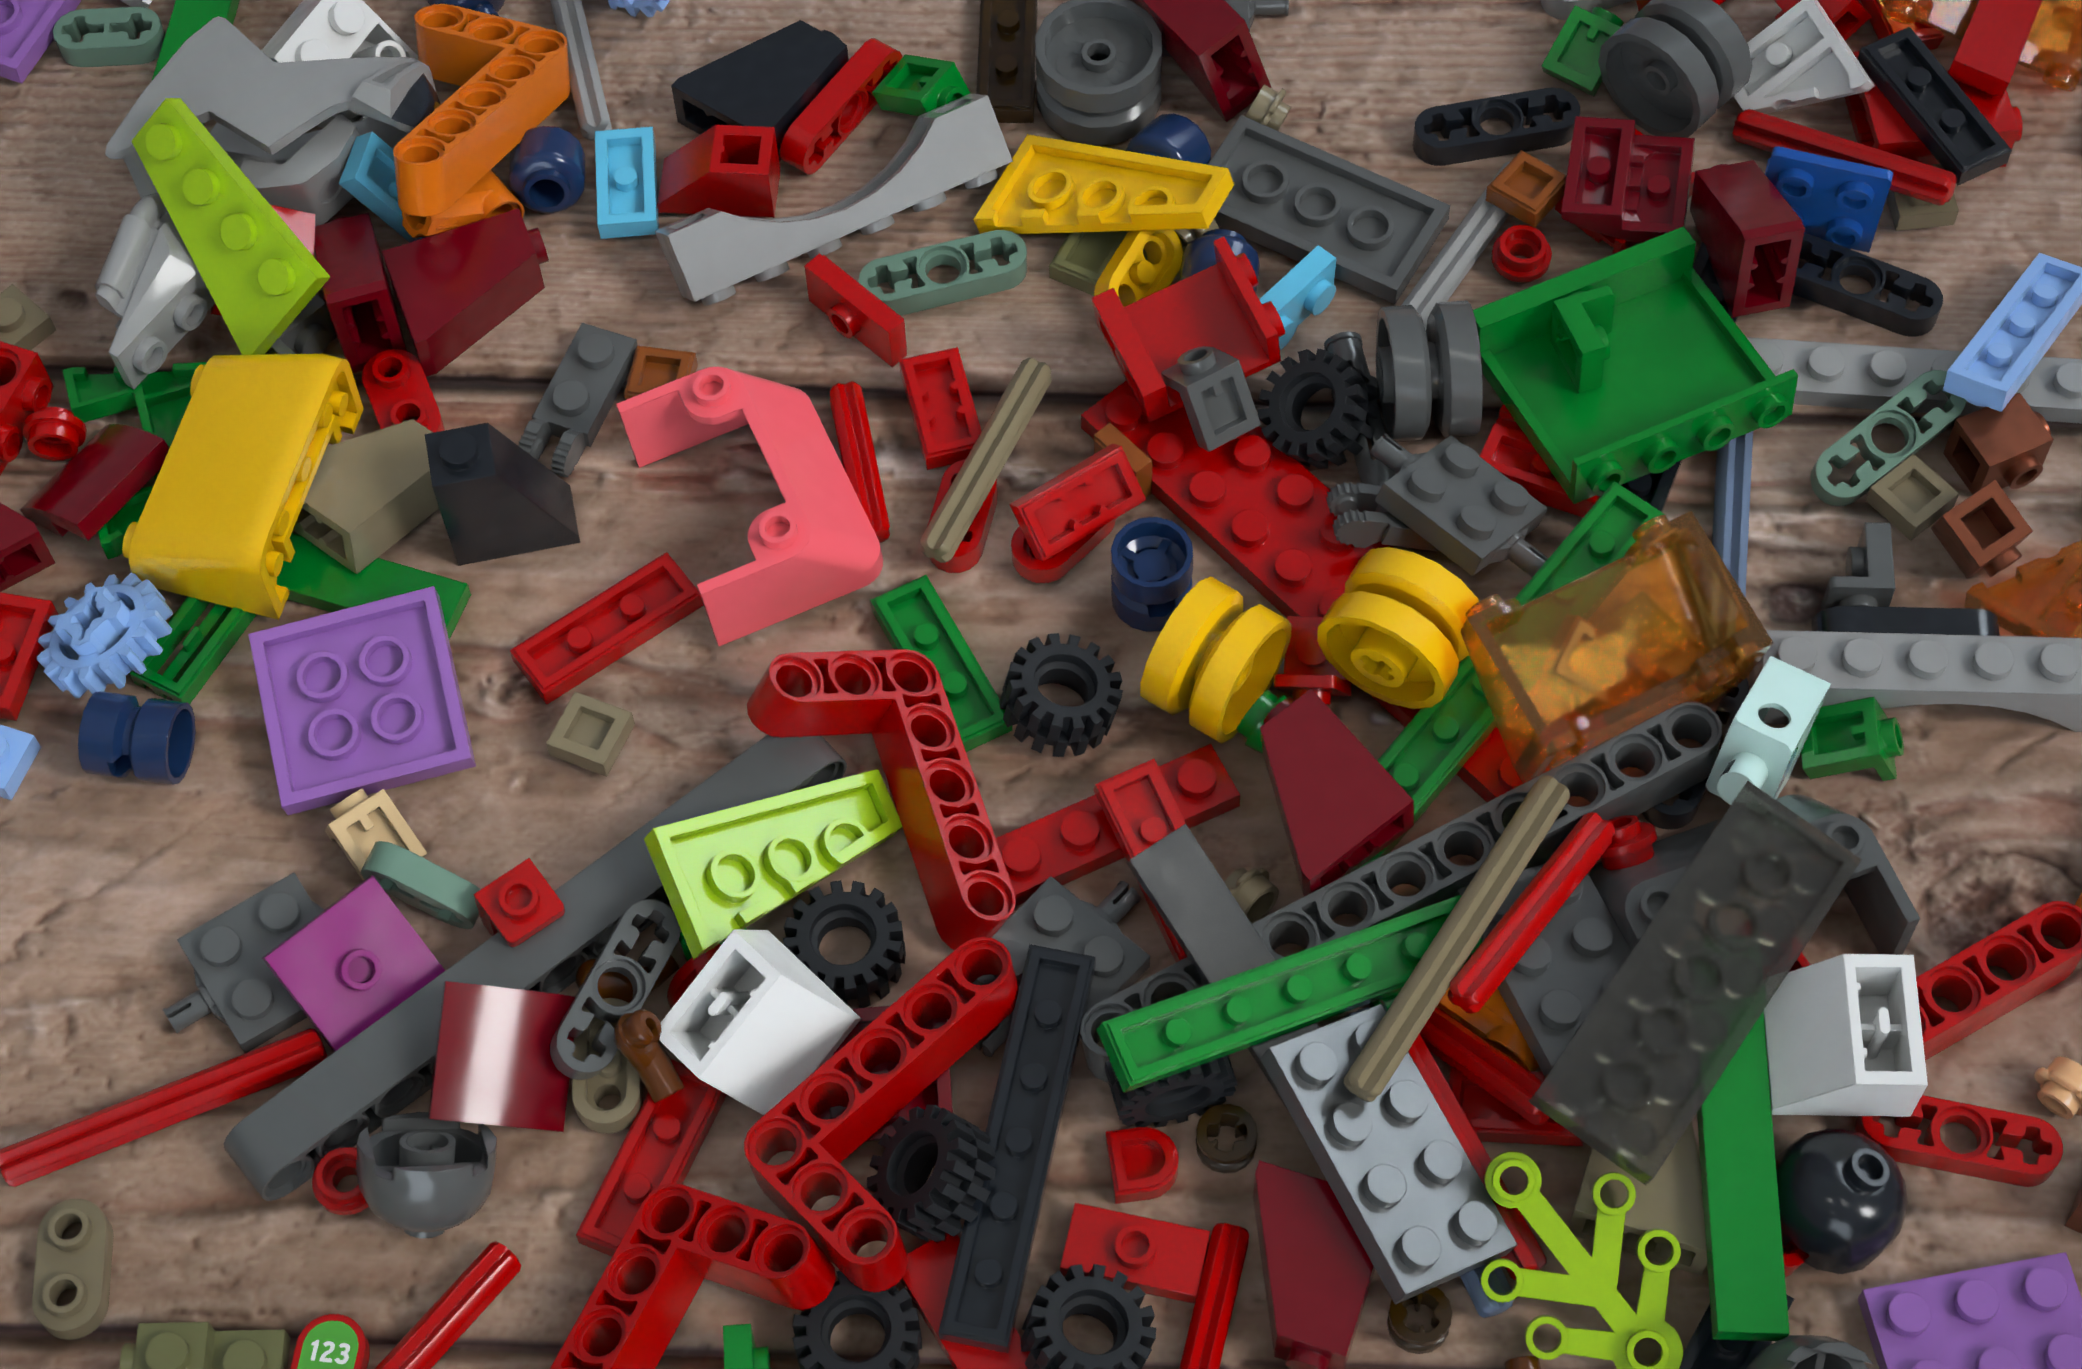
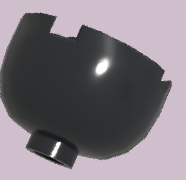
[1775,1129,1908,1274]

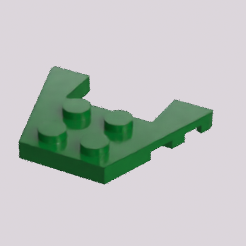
[62,362,207,559]

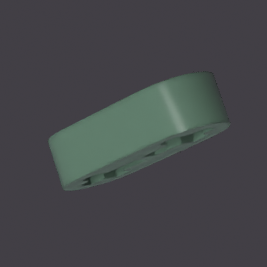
[53,7,165,67]
[361,841,481,929]

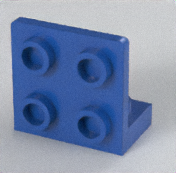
[1765,146,1893,253]

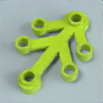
[1480,1151,1683,1369]

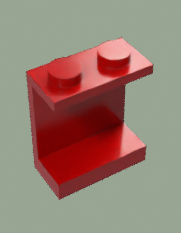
[1091,236,1285,423]

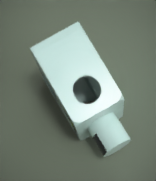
[1705,656,1831,816]

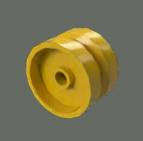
[1317,547,1486,709]
[1140,576,1292,744]

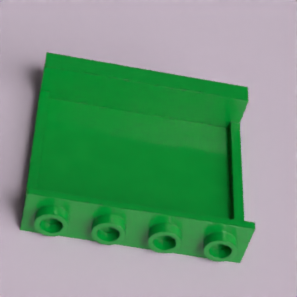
[1473,226,1798,504]

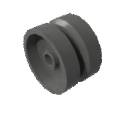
[1035,0,1162,146]
[1598,0,1752,138]
[1376,300,1483,442]

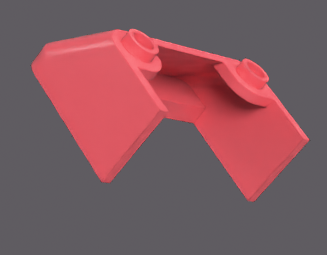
[616,367,883,646]

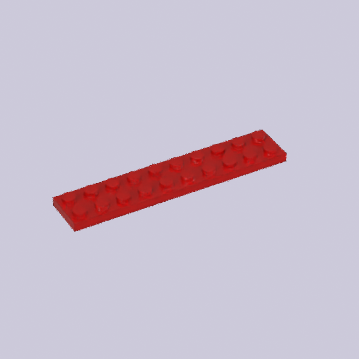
[1081,381,1609,802]

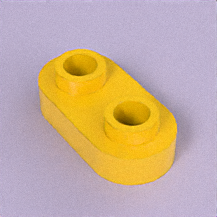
[1094,230,1183,307]

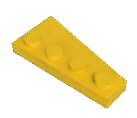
[973,134,1234,234]

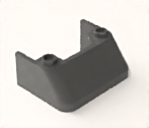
[1589,794,1920,1029]

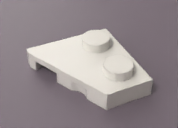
[1734,0,1875,114]

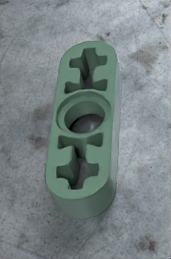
[858,230,1027,316]
[1810,370,1966,506]

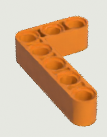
[393,4,570,217]

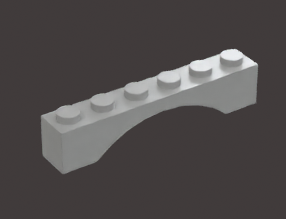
[655,93,1013,306]
[1749,630,2082,732]

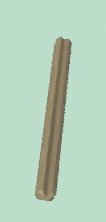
[1344,775,1570,1102]

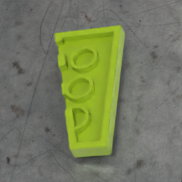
[131,98,330,355]
[644,769,902,960]

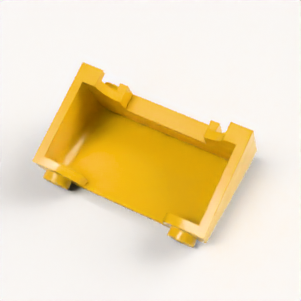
[122,353,364,620]

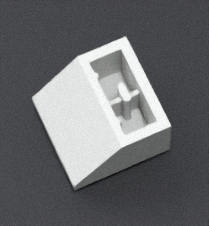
[261,0,419,128]
[659,929,861,1115]
[1761,954,1928,1117]

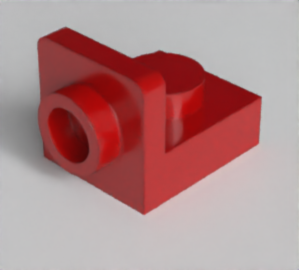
[1274,616,1352,706]
[473,858,565,947]

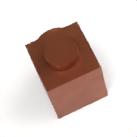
[1943,393,2054,495]
[1930,480,2033,579]

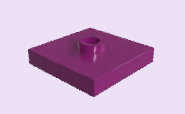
[262,876,445,1052]

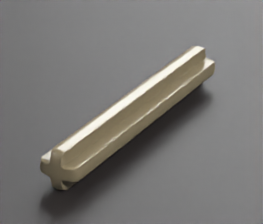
[920,358,1052,563]

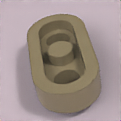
[572,998,644,1134]
[32,1199,114,1340]

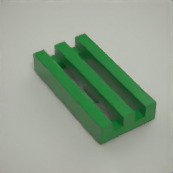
[129,597,257,704]

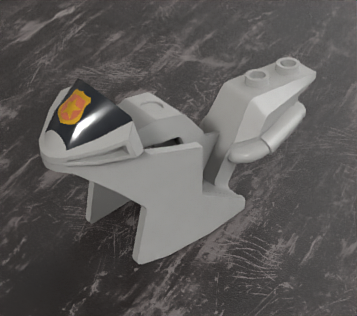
[95,16,441,389]

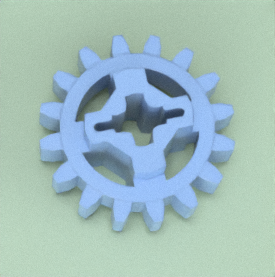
[37,573,173,698]

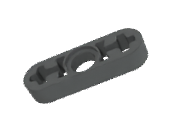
[550,899,680,1080]

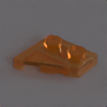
[1964,540,2082,638]

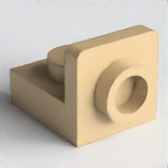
[324,788,427,881]

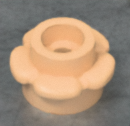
[2034,1056,2082,1119]

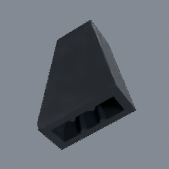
[671,20,849,162]
[425,423,580,566]

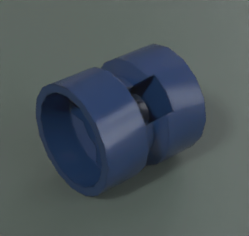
[1111,517,1193,632]
[78,691,196,785]

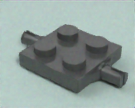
[1370,433,1548,577]
[163,873,325,1053]
[973,876,1150,1057]

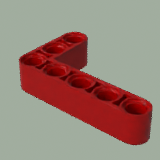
[747,649,1016,950]
[1733,901,2082,1061]
[744,937,1019,1293]
[550,1183,836,1369]

